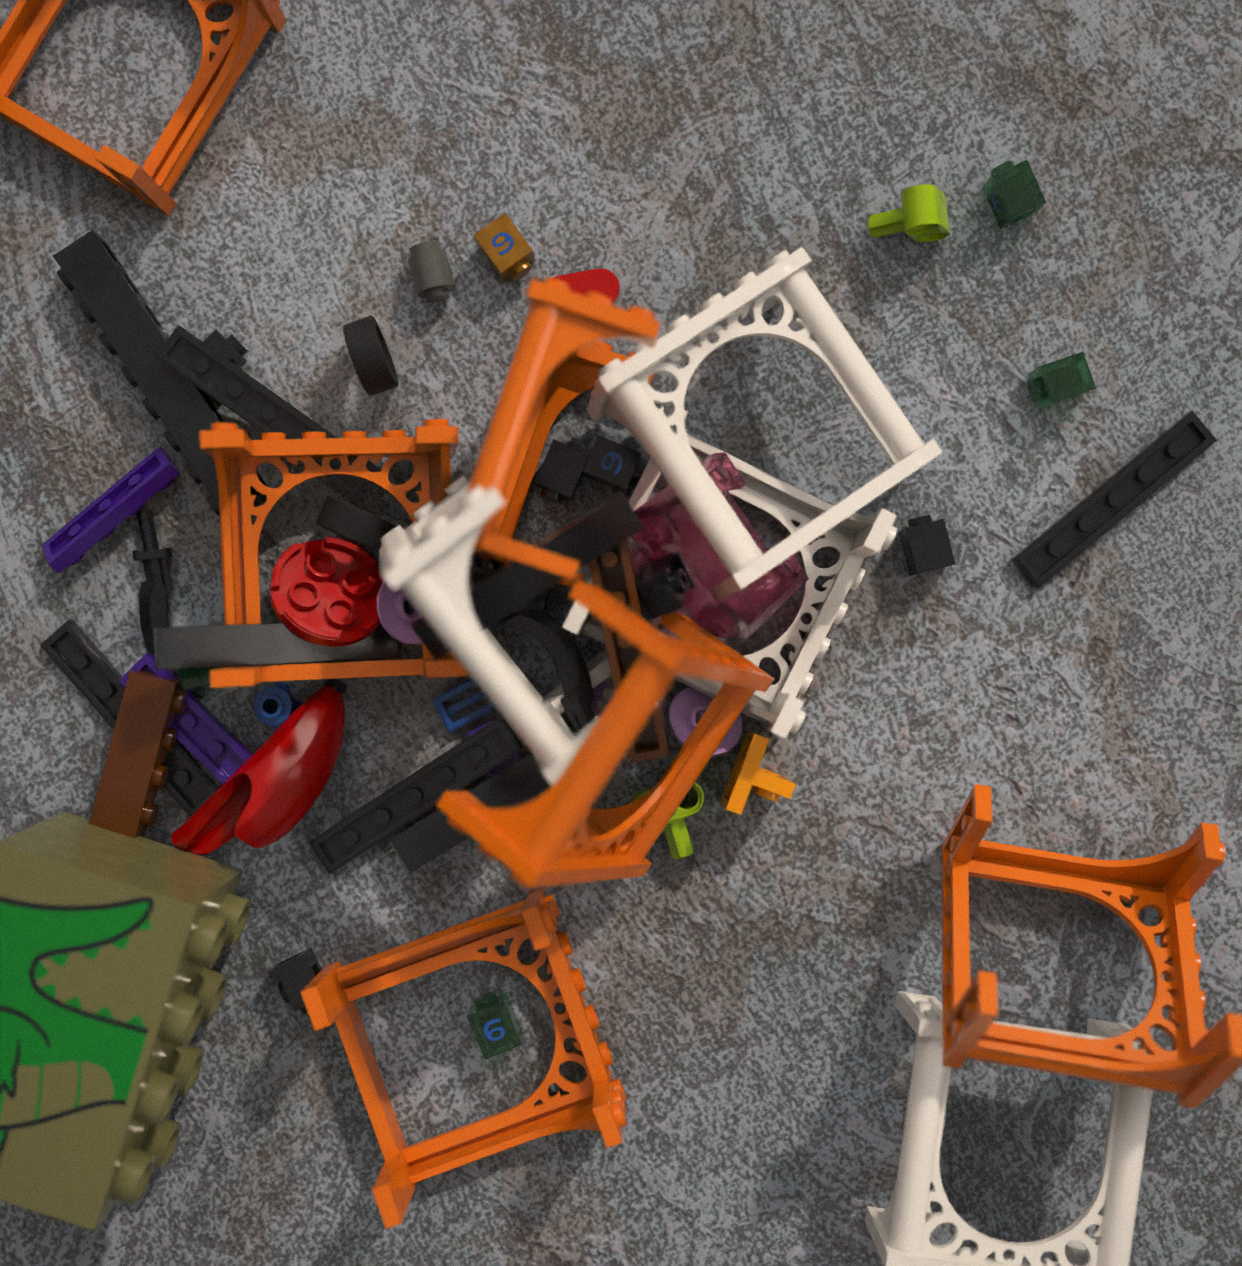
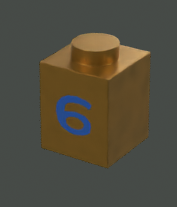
[474,212,535,283]

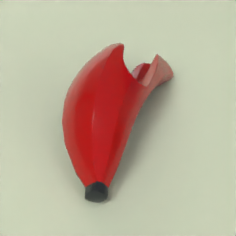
[171,679,348,854]

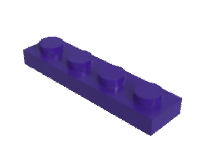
[41,446,179,574]
[119,653,253,784]

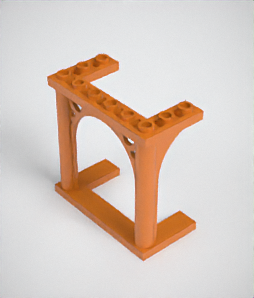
[0,0,287,216]
[466,277,661,589]
[200,419,468,688]
[436,580,774,889]
[942,784,1242,1109]
[301,887,627,1229]

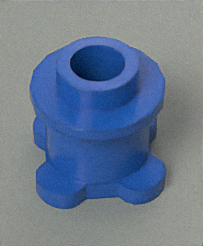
[253,682,301,728]

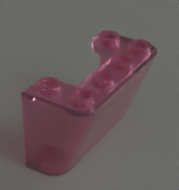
[631,452,809,639]

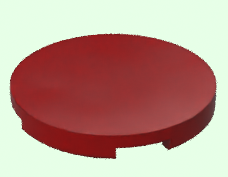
[269,537,384,647]

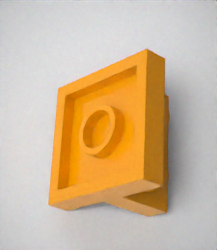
[720,730,796,815]

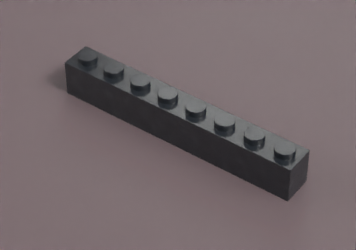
[53,230,268,517]

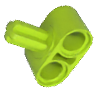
[868,184,950,242]
[632,781,704,859]

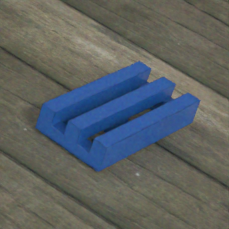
[431,677,497,733]

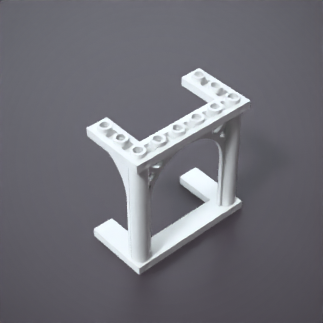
[586,247,943,604]
[562,406,897,739]
[379,475,661,786]
[865,991,1153,1266]

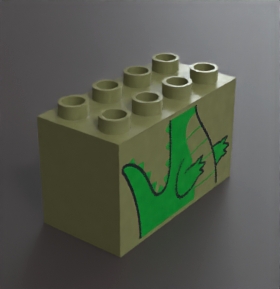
[0,812,251,1231]

